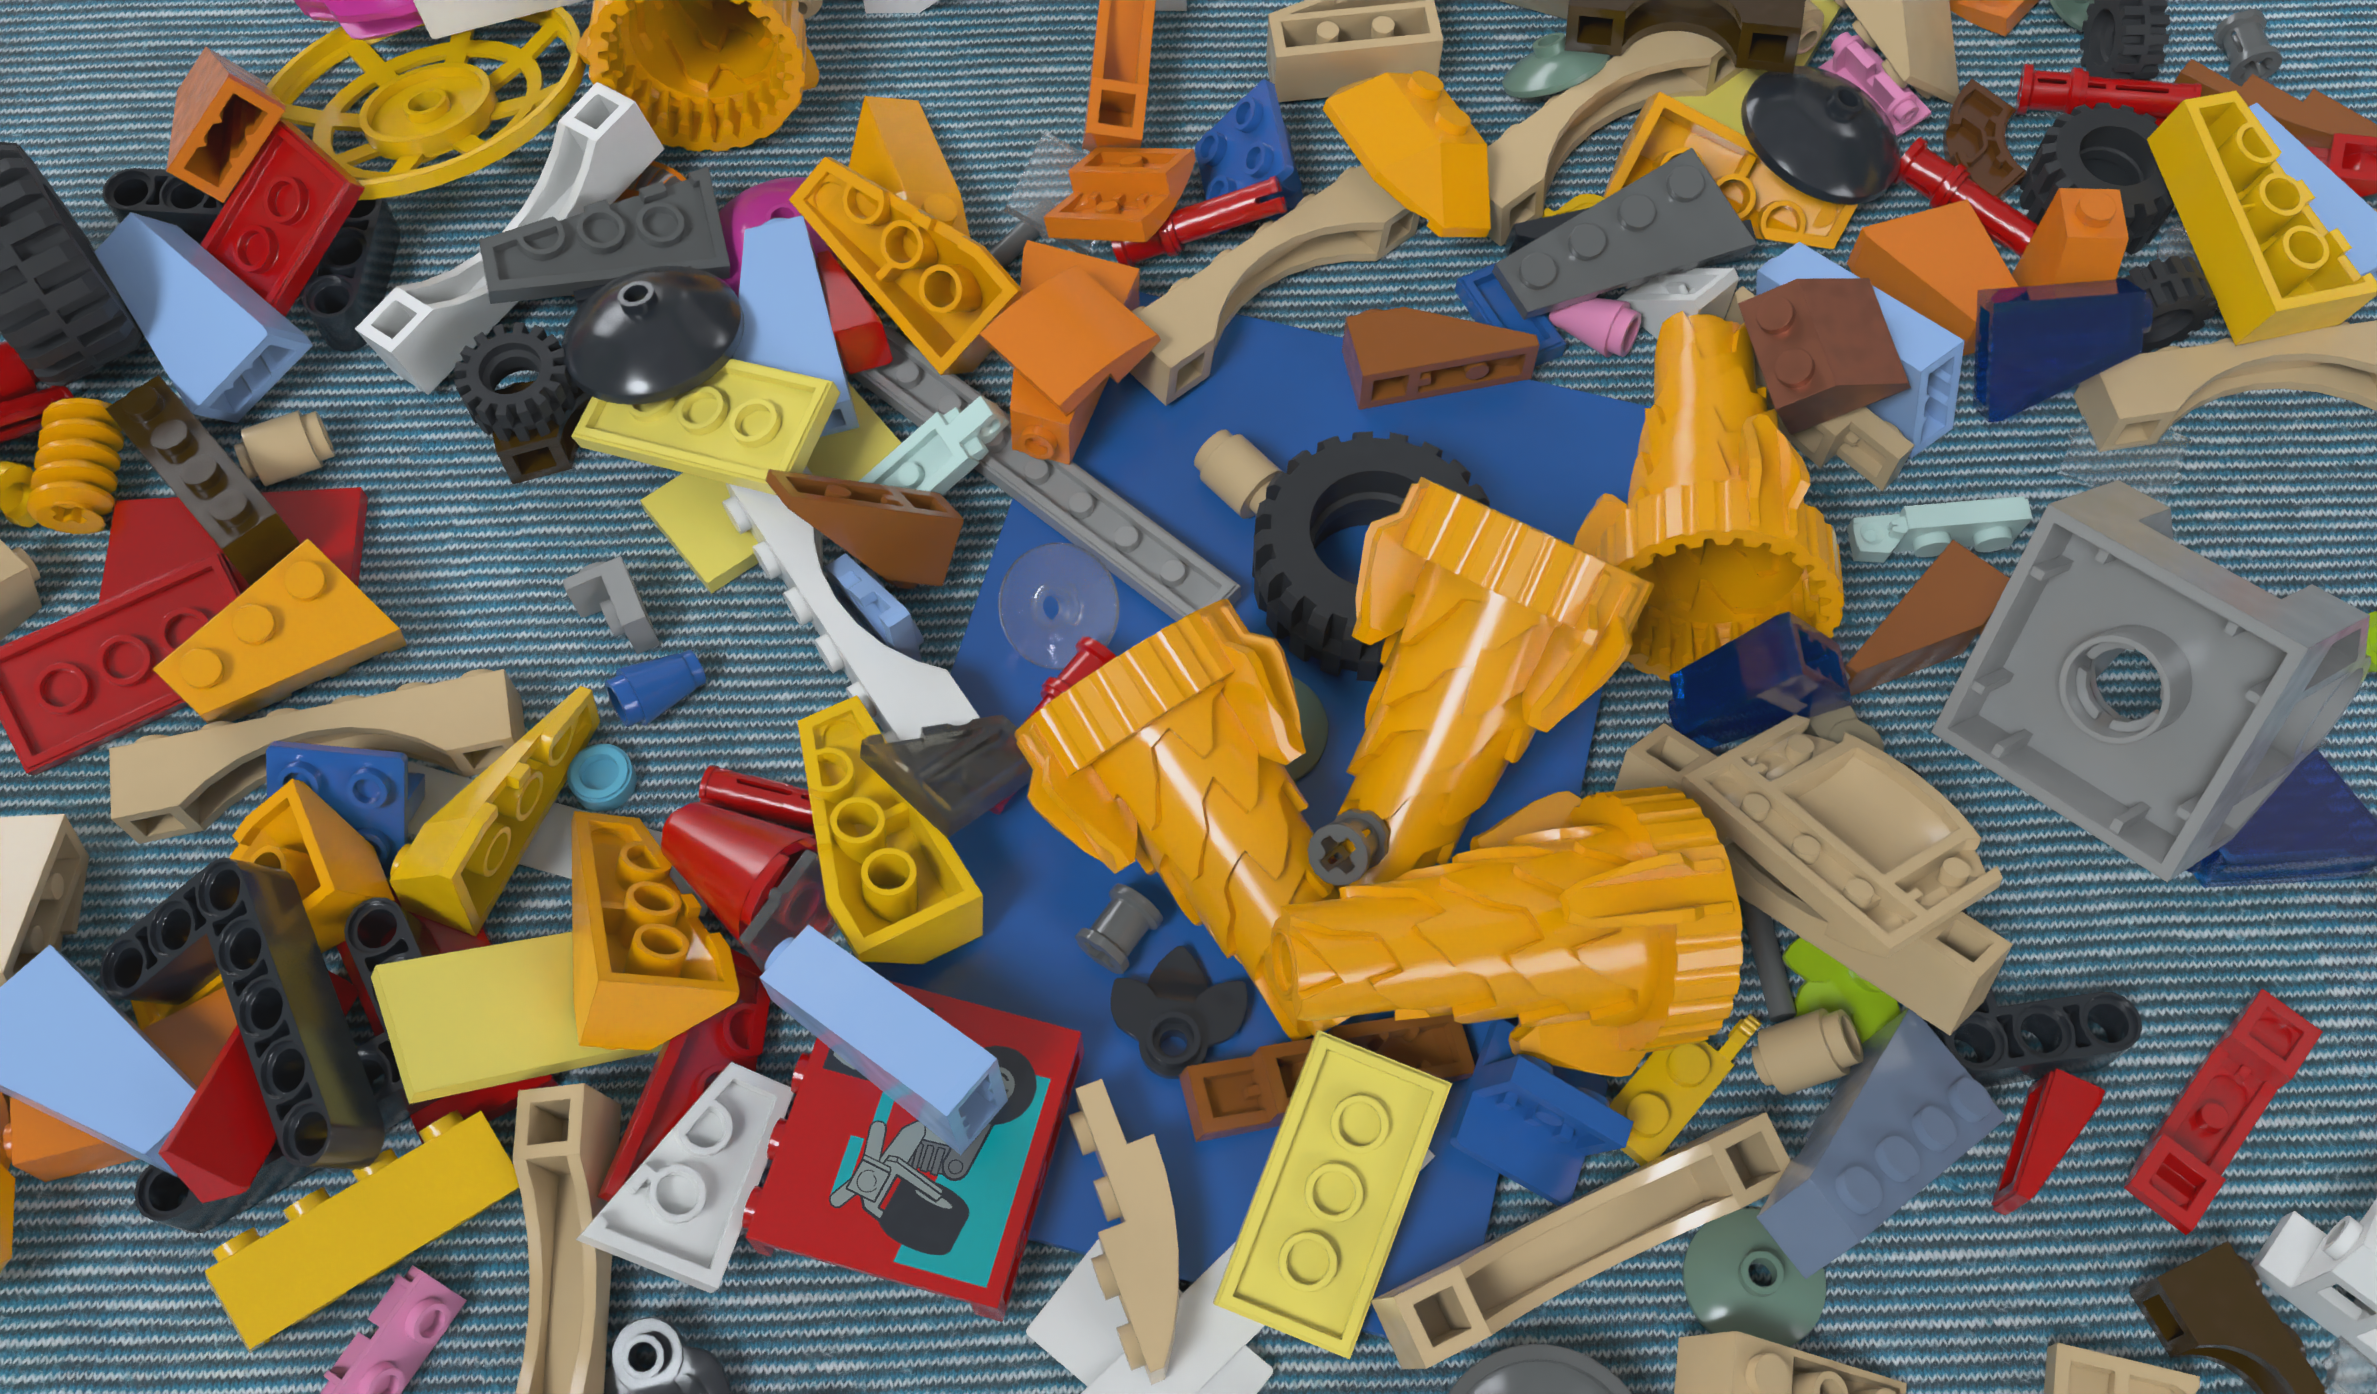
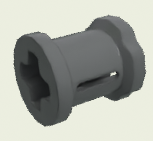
[2213,9,2282,86]
[1308,808,1389,886]
[1075,883,1163,974]

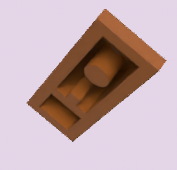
[1342,307,1540,410]
[765,469,964,589]
[1841,540,2010,698]

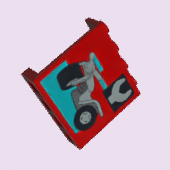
[742,981,1084,1322]

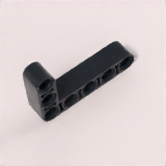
[102,168,401,352]
[1901,762,2142,1087]
[100,858,385,1170]
[134,897,443,1233]

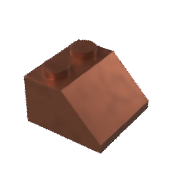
[1738,278,1911,435]

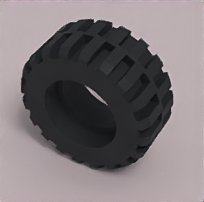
[0,142,144,386]
[1252,431,1490,682]

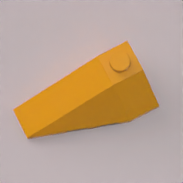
[1603,91,1858,250]
[837,96,970,279]
[789,157,1023,375]
[130,779,395,1030]
[571,811,740,1051]

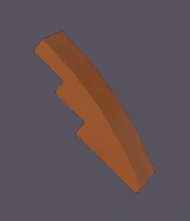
[2174,59,2377,149]
[1179,1014,1475,1142]

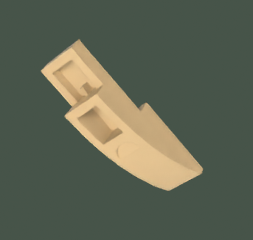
[1725,286,1915,491]
[1068,1079,1179,1385]

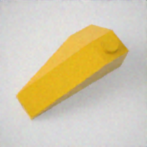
[389,686,600,937]
[798,695,983,964]

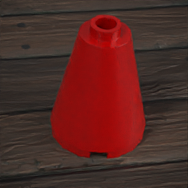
[661,802,832,962]

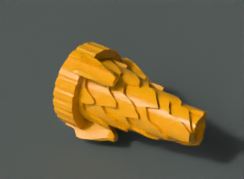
[576,0,819,152]
[1573,311,1844,686]
[1329,477,1655,892]
[1014,599,1351,1041]
[1264,786,1743,1077]

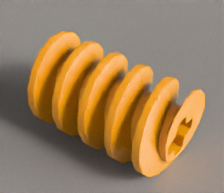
[27,398,125,534]

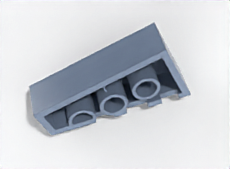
[1757,1008,2007,1279]

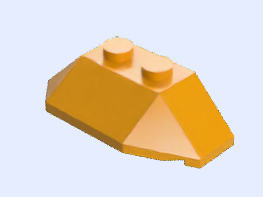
[1322,70,1491,237]

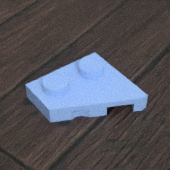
[825,553,924,662]

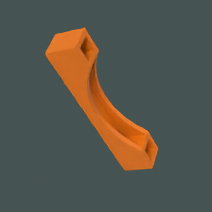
[1081,0,1156,155]

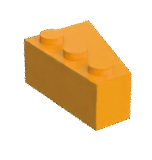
[153,538,407,724]

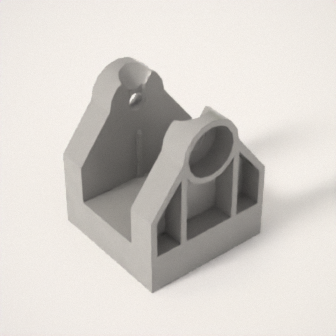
[1931,480,2371,882]

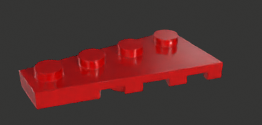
[597,948,770,1202]

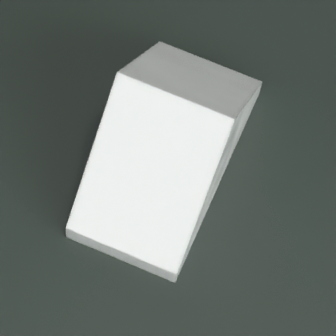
[1617,268,1739,340]

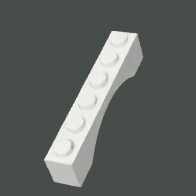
[355,82,665,395]
[722,466,986,785]

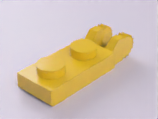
[1609,1014,1762,1166]

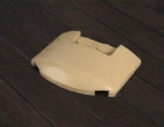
[1681,715,2003,959]

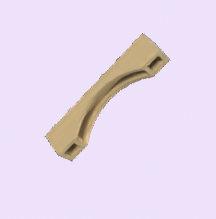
[1487,31,1745,246]
[1130,164,1420,406]
[2073,320,2377,453]
[109,669,525,844]
[1614,723,2013,1036]
[513,1083,621,1394]
[1371,1112,1791,1369]

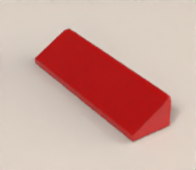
[158,970,359,1203]

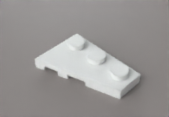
[576,1062,794,1293]

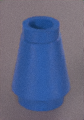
[605,649,706,727]

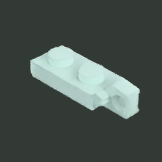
[859,395,1010,495]
[1847,496,2033,563]

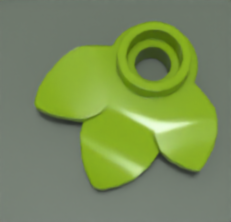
[1782,937,1900,1044]

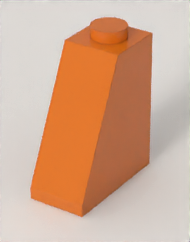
[2012,188,2129,373]
[1847,199,2031,356]

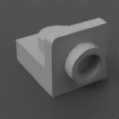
[563,556,660,654]

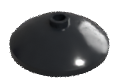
[1741,66,1901,205]
[561,266,744,405]

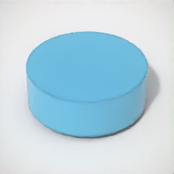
[567,744,637,811]

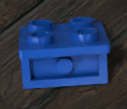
[1195,79,1303,235]
[266,741,425,877]
[1450,1019,1633,1206]

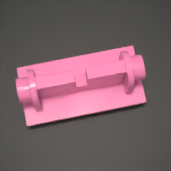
[1818,32,1931,137]
[320,1265,467,1394]

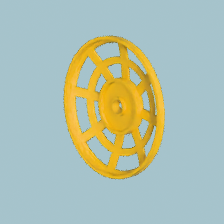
[267,7,586,200]

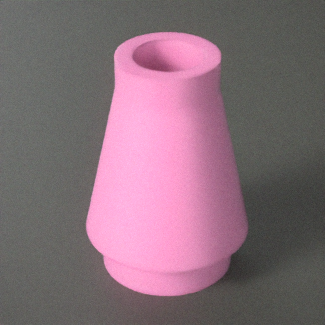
[1549,298,1641,358]

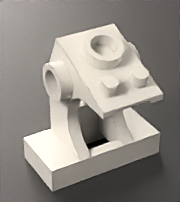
[2251,1198,2377,1366]

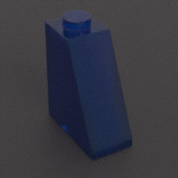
[1973,279,2153,422]
[1668,611,1853,749]
[2186,748,2377,888]

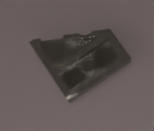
[860,714,1033,838]

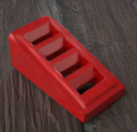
[815,250,893,374]
[1991,1068,2106,1216]

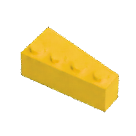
[2147,91,2377,346]
[205,1110,519,1354]

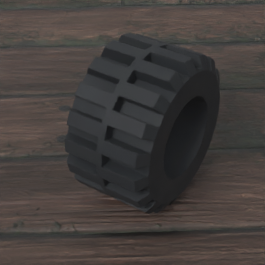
[2019,103,2175,255]

